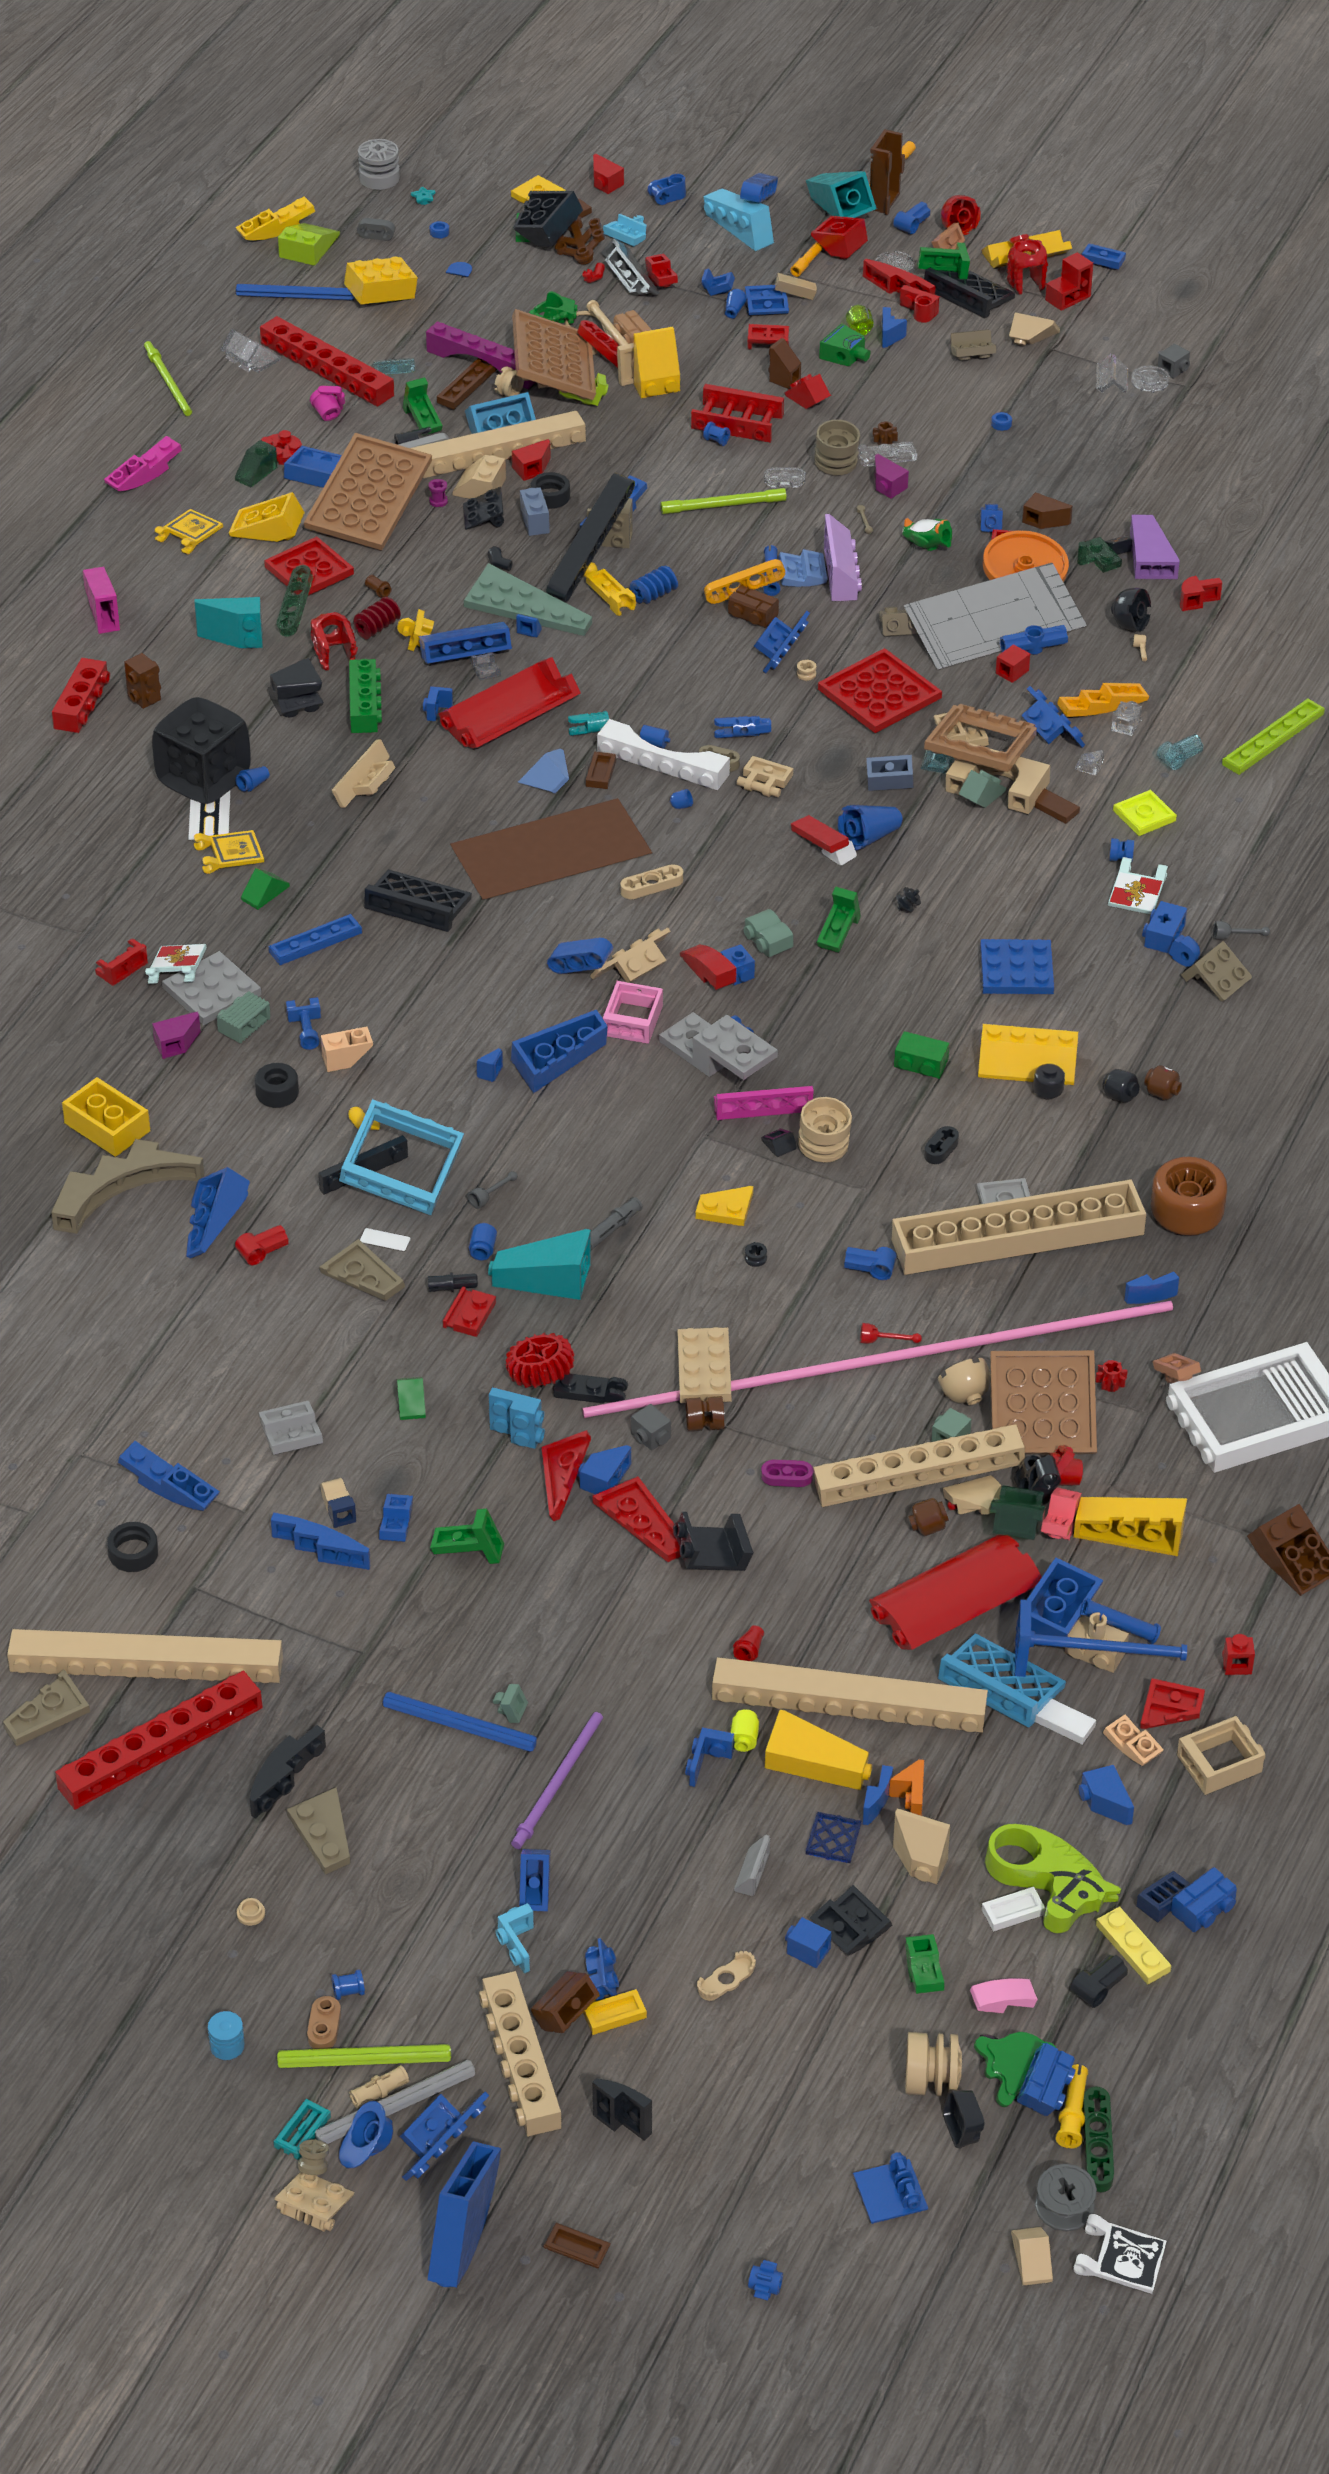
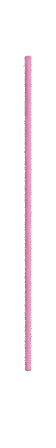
[582,1301,1173,1418]

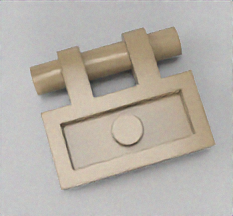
[737,756,793,797]

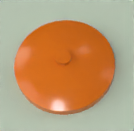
[983,531,1069,582]

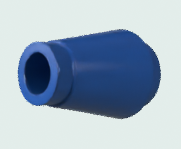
[725,289,746,318]
[236,766,270,792]

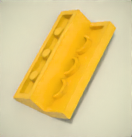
[982,230,1072,268]

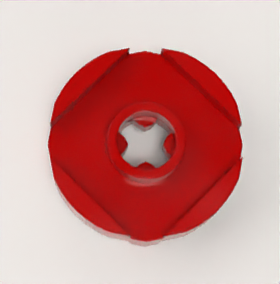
[260,430,302,465]

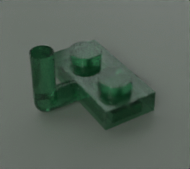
[1077,537,1122,573]

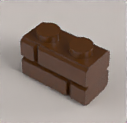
[728,585,779,628]
[531,1971,600,2033]

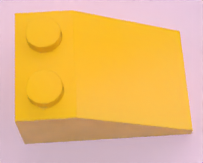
[634,327,680,398]
[229,492,305,542]

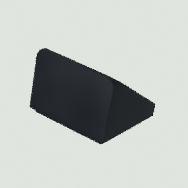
[1103,536,1132,556]
[761,1128,797,1157]

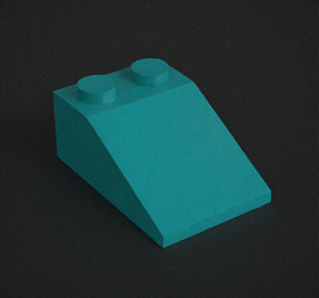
[194,597,263,648]

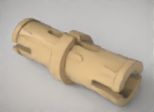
[349,2065,409,2109]

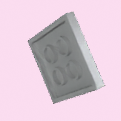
[162,951,261,1025]

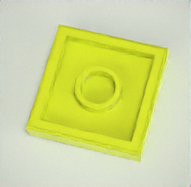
[1113,790,1177,836]

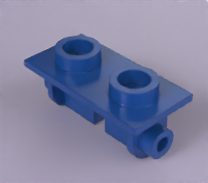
[585,1938,619,2000]

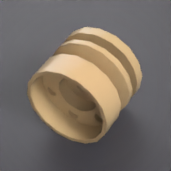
[798,1097,852,1163]
[906,2032,962,2096]

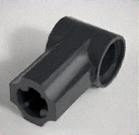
[1070,1955,1128,2008]

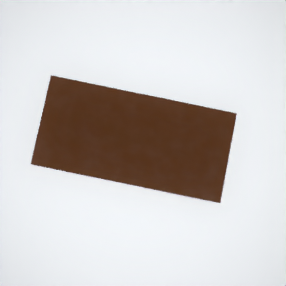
[450,798,652,900]

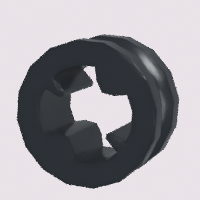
[745,1242,767,1267]

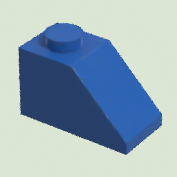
[578,1445,631,1495]
[1079,1765,1134,1825]
[519,1849,551,1911]

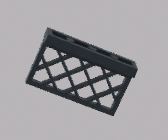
[924,267,1016,318]
[364,869,472,932]

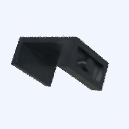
[673,1512,754,1571]

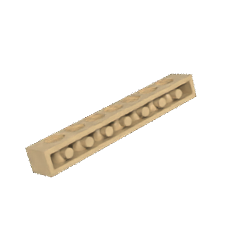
[813,1424,1025,1507]

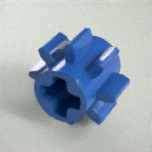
[748,2260,783,2301]

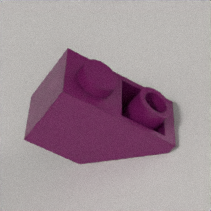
[152,1011,201,1059]

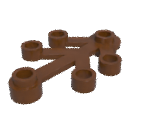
[555,216,605,265]

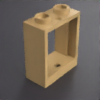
[1177,1716,1265,1795]

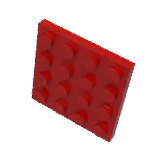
[818,648,942,733]

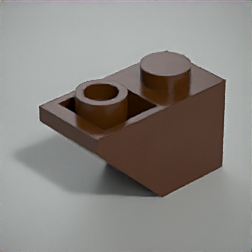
[768,338,801,389]
[1022,492,1073,529]

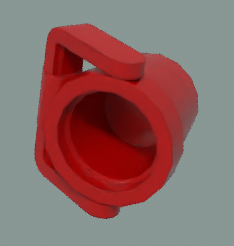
[1049,1445,1083,1486]

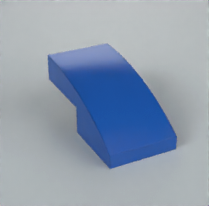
[1124,1272,1179,1304]
[379,1494,413,1542]
[863,1765,893,1825]

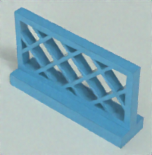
[938,1633,1066,1728]

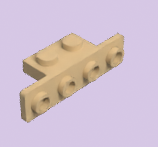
[332,739,395,808]
[590,928,671,983]

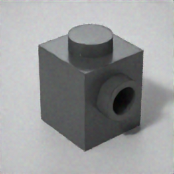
[1157,344,1190,379]
[631,1404,671,1451]

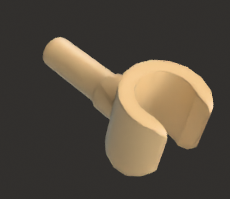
[1133,634,1147,661]

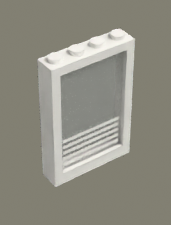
[1166,1342,1329,1473]

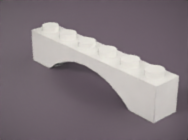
[597,719,730,790]

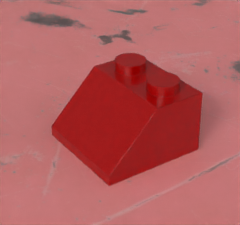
[811,216,868,259]

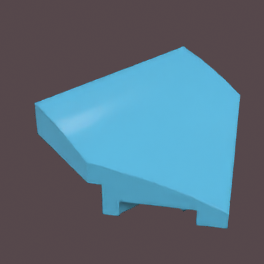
[603,214,647,246]

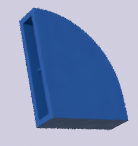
[427,2141,501,2288]

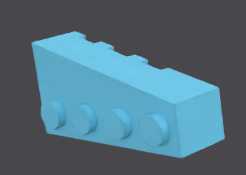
[703,189,774,251]

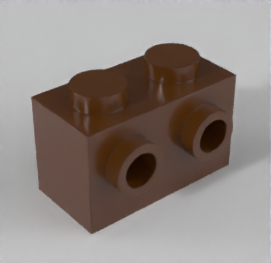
[124,653,161,709]

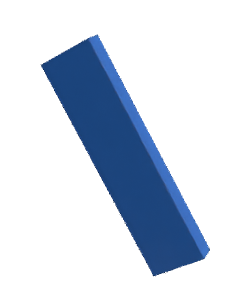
[268,914,362,965]

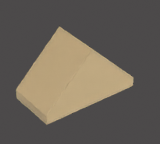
[1011,2227,1053,2285]

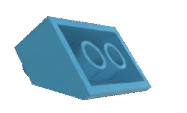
[465,392,536,434]

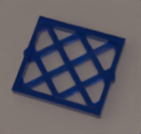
[805,1812,862,1864]

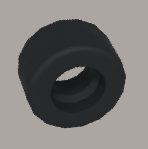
[255,1063,299,1108]

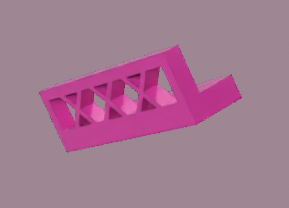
[714,1086,814,1120]

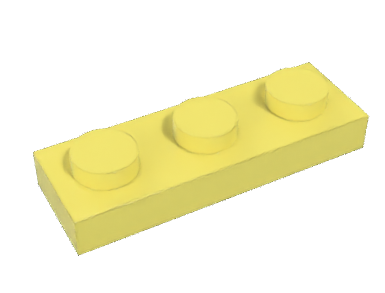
[1096,1906,1171,1985]

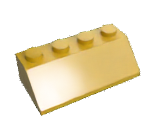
[978,1024,1078,1085]

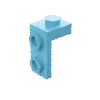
[496,1903,534,1973]

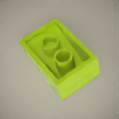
[278,223,340,266]

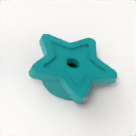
[411,187,436,205]

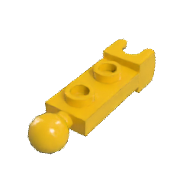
[584,562,636,616]

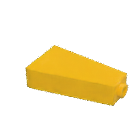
[765,1710,872,1790]

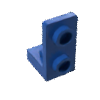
[685,1727,734,1787]

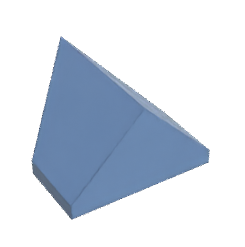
[518,749,569,793]

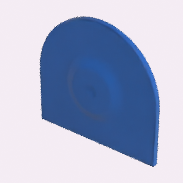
[446,262,472,277]

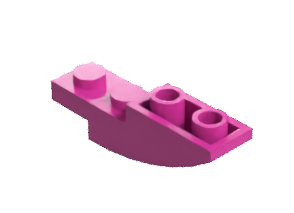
[104,436,182,491]

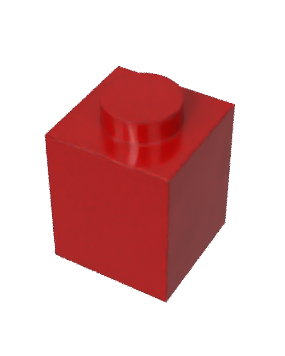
[996,644,1030,683]

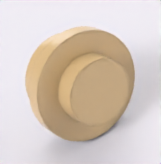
[237,1898,265,1926]

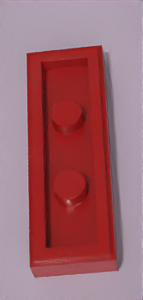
[791,815,849,853]

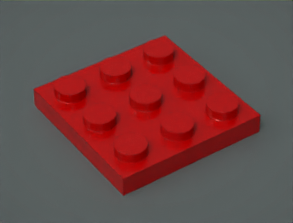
[264,536,354,599]

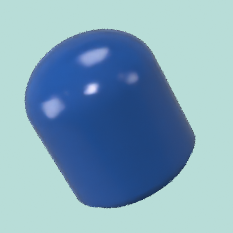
[670,789,693,809]

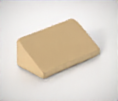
[775,273,817,300]

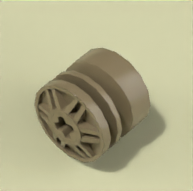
[814,420,860,475]

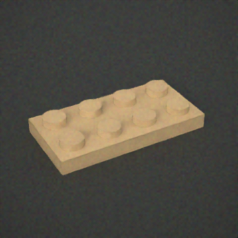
[678,1327,732,1403]

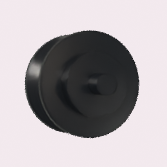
[896,887,921,912]

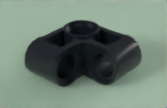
[1014,1454,1061,1504]

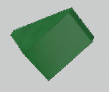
[241,868,290,910]
[396,1377,426,1420]

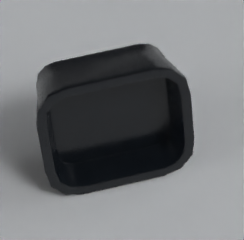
[943,2089,985,2148]

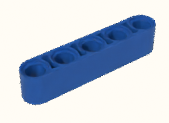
[740,173,778,203]

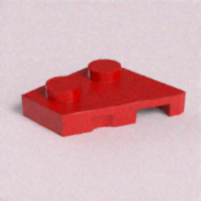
[1140,1678,1205,1729]

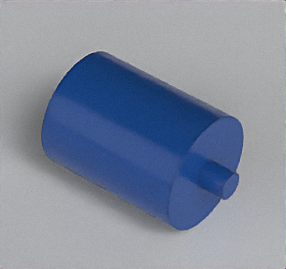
[640,725,670,749]

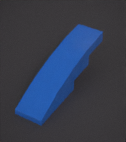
[271,1512,371,1570]

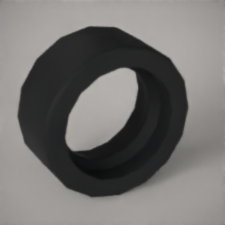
[530,472,570,509]
[107,1522,158,1572]

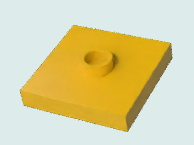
[511,175,566,203]

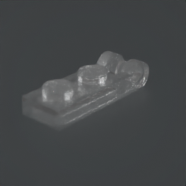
[858,442,917,466]

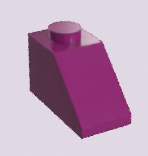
[874,454,909,499]

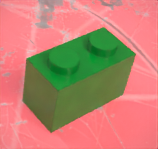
[894,1031,949,1079]

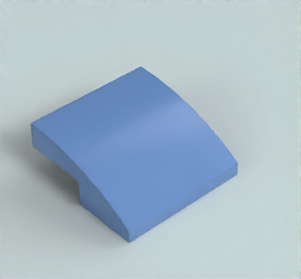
[778,549,828,587]

